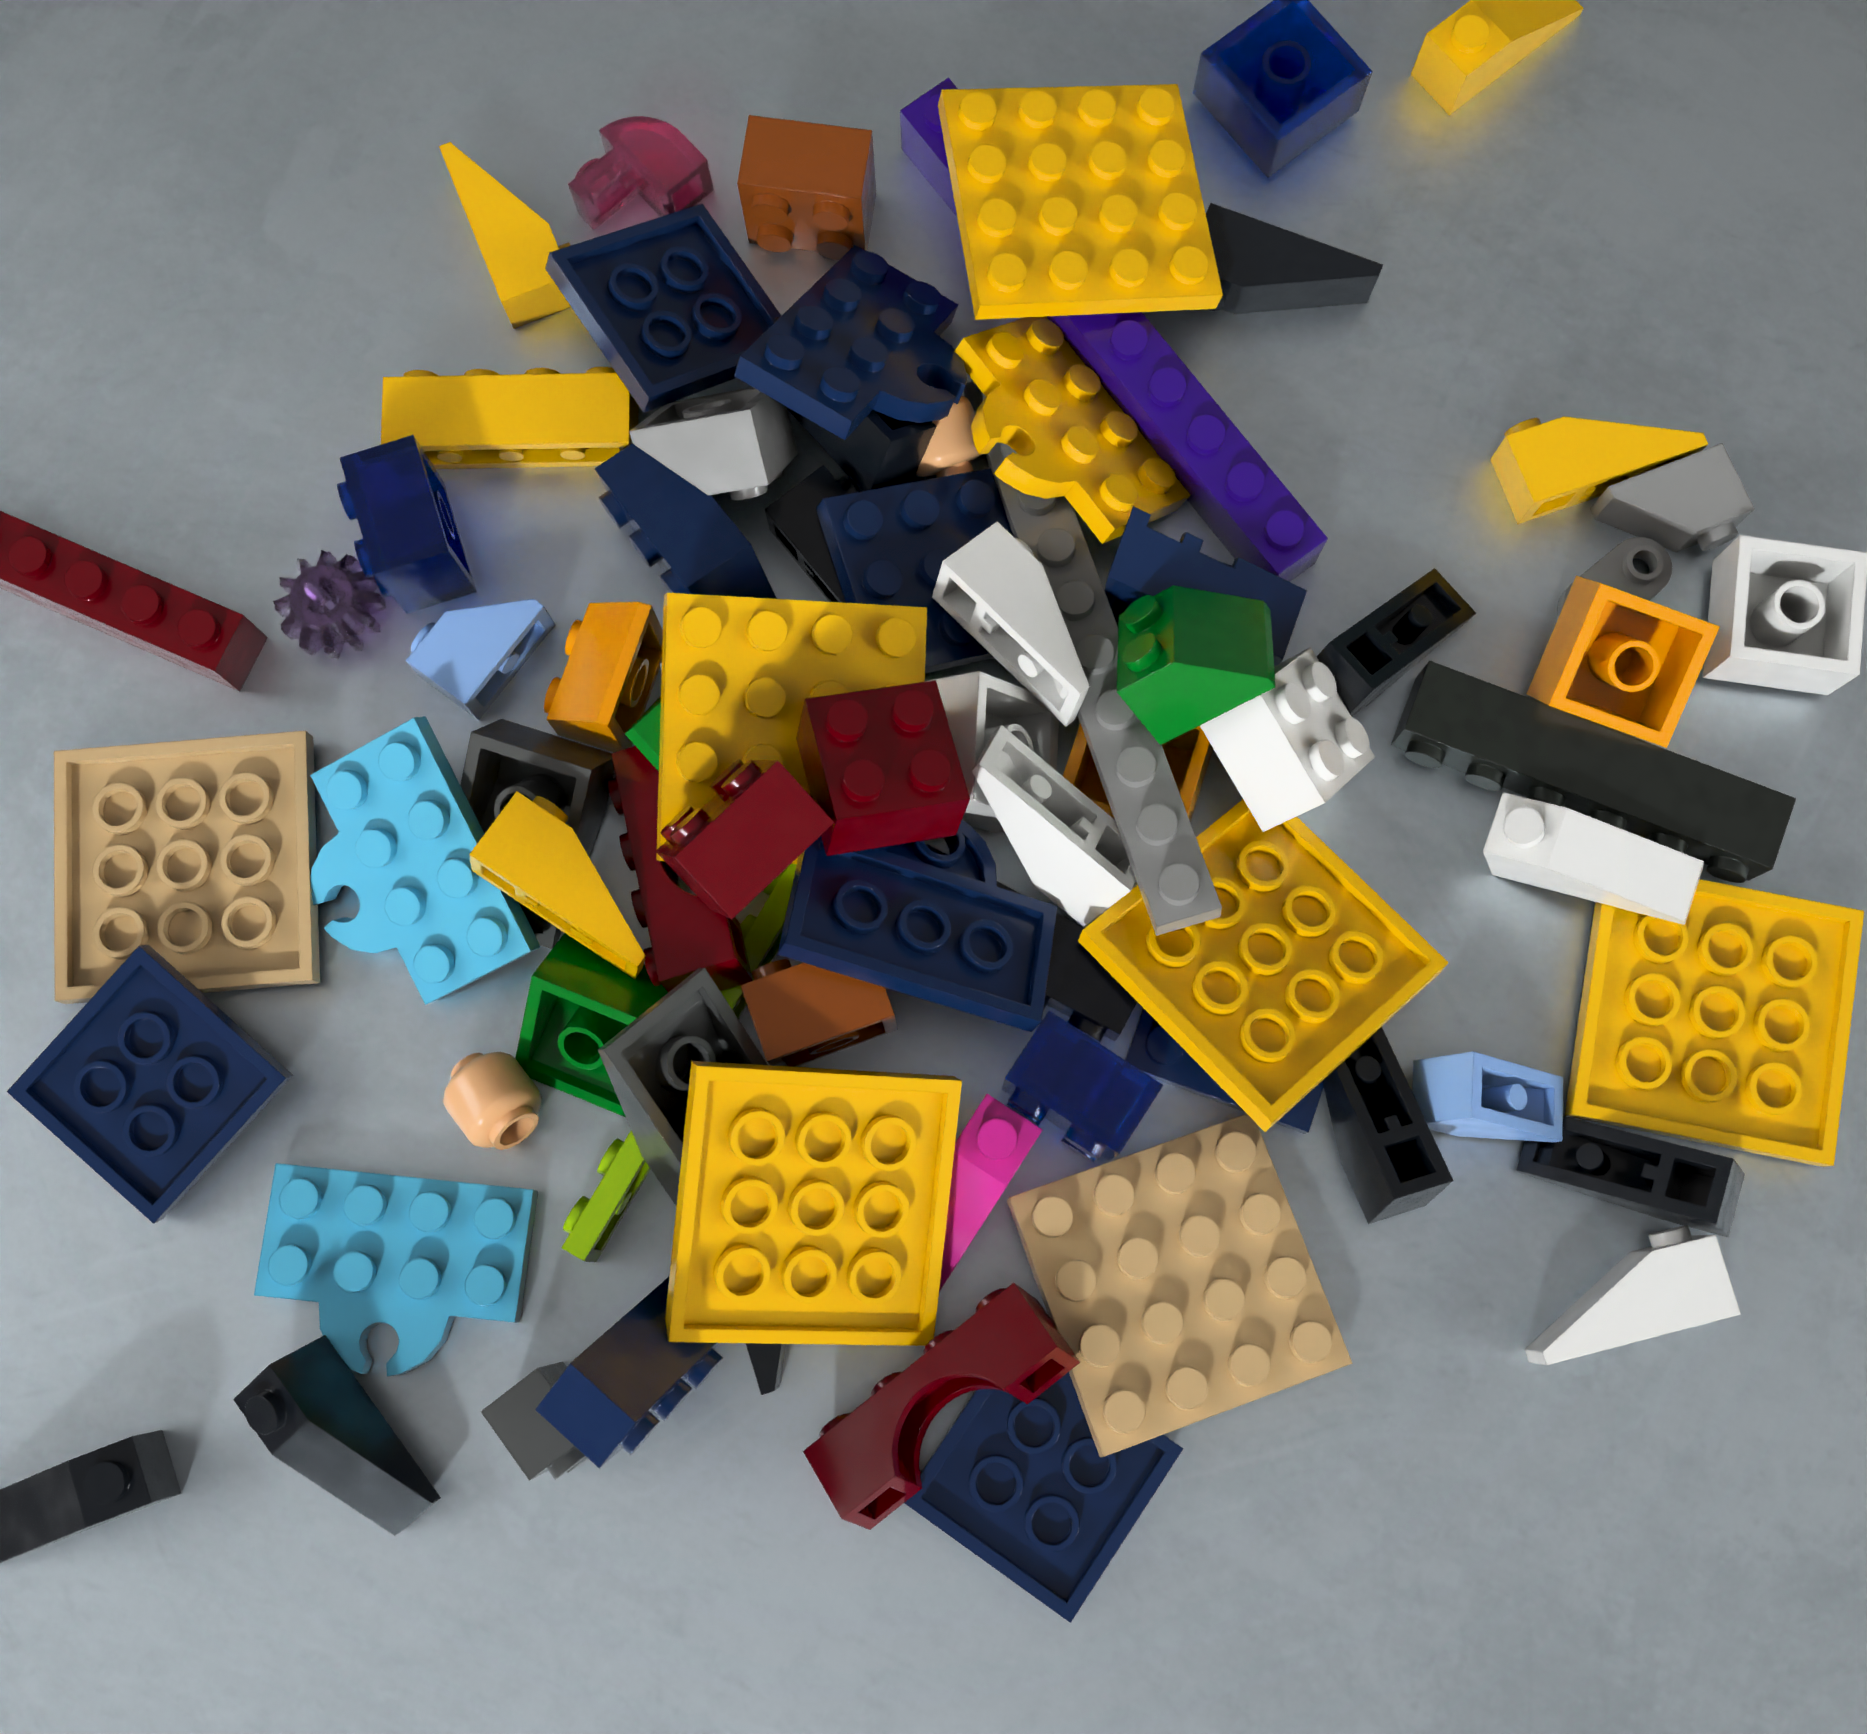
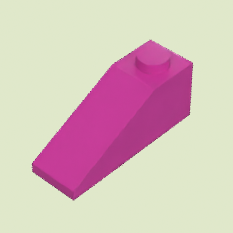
[939,1094,1043,1292]

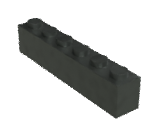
[1391,660,1796,883]

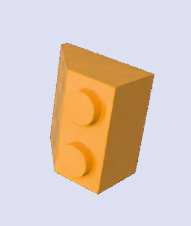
[544,602,663,753]

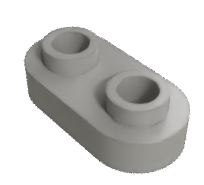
[1557,537,1672,617]

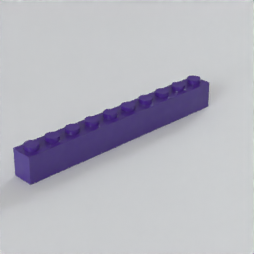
[900,77,1328,582]

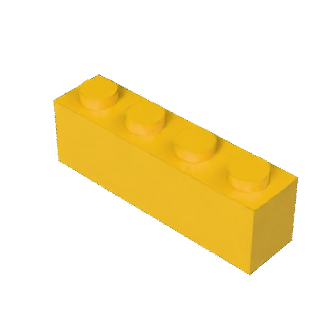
[381,367,639,470]

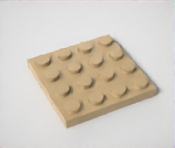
[54,731,320,1004]
[1007,1114,1353,1457]

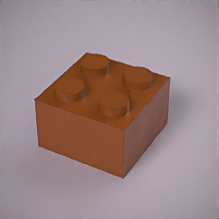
[737,115,876,260]
[740,959,898,1067]

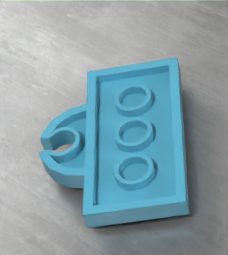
[310,716,541,1005]
[254,1163,538,1377]

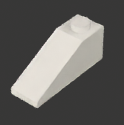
[932,522,1090,727]
[971,725,1136,927]
[1483,792,1704,925]
[1525,1225,1741,1365]

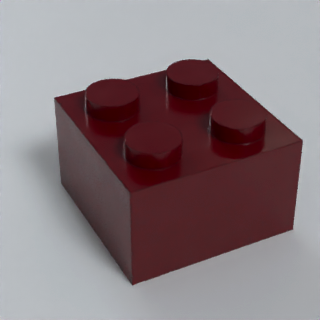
[796,680,970,856]
[656,759,834,919]

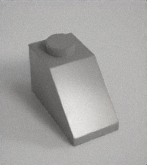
[1590,443,1755,552]

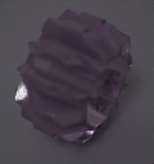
[273,550,387,660]

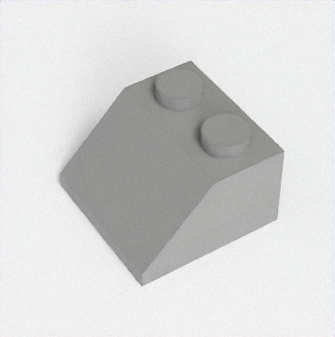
[629,387,798,500]

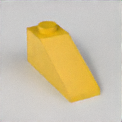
[1411,0,1584,116]
[439,142,571,329]
[1490,416,1708,525]
[469,791,645,979]

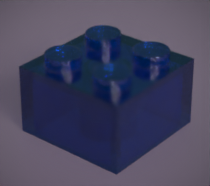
[1193,0,1373,178]
[337,435,477,614]
[1001,1011,1163,1163]

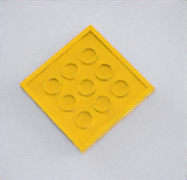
[938,84,1223,320]
[656,593,927,864]
[1078,799,1449,1132]
[1564,879,1864,1167]
[665,1061,962,1346]

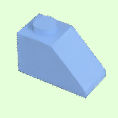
[405,599,555,720]
[1412,1051,1563,1142]

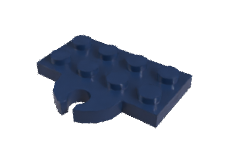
[734,245,967,440]
[777,820,1058,1032]

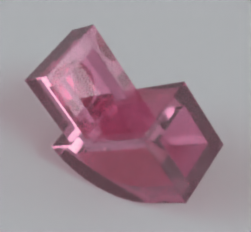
[568,116,714,230]

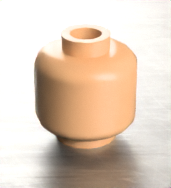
[916,396,982,478]
[443,1052,542,1150]

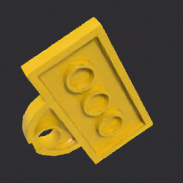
[954,317,1190,544]

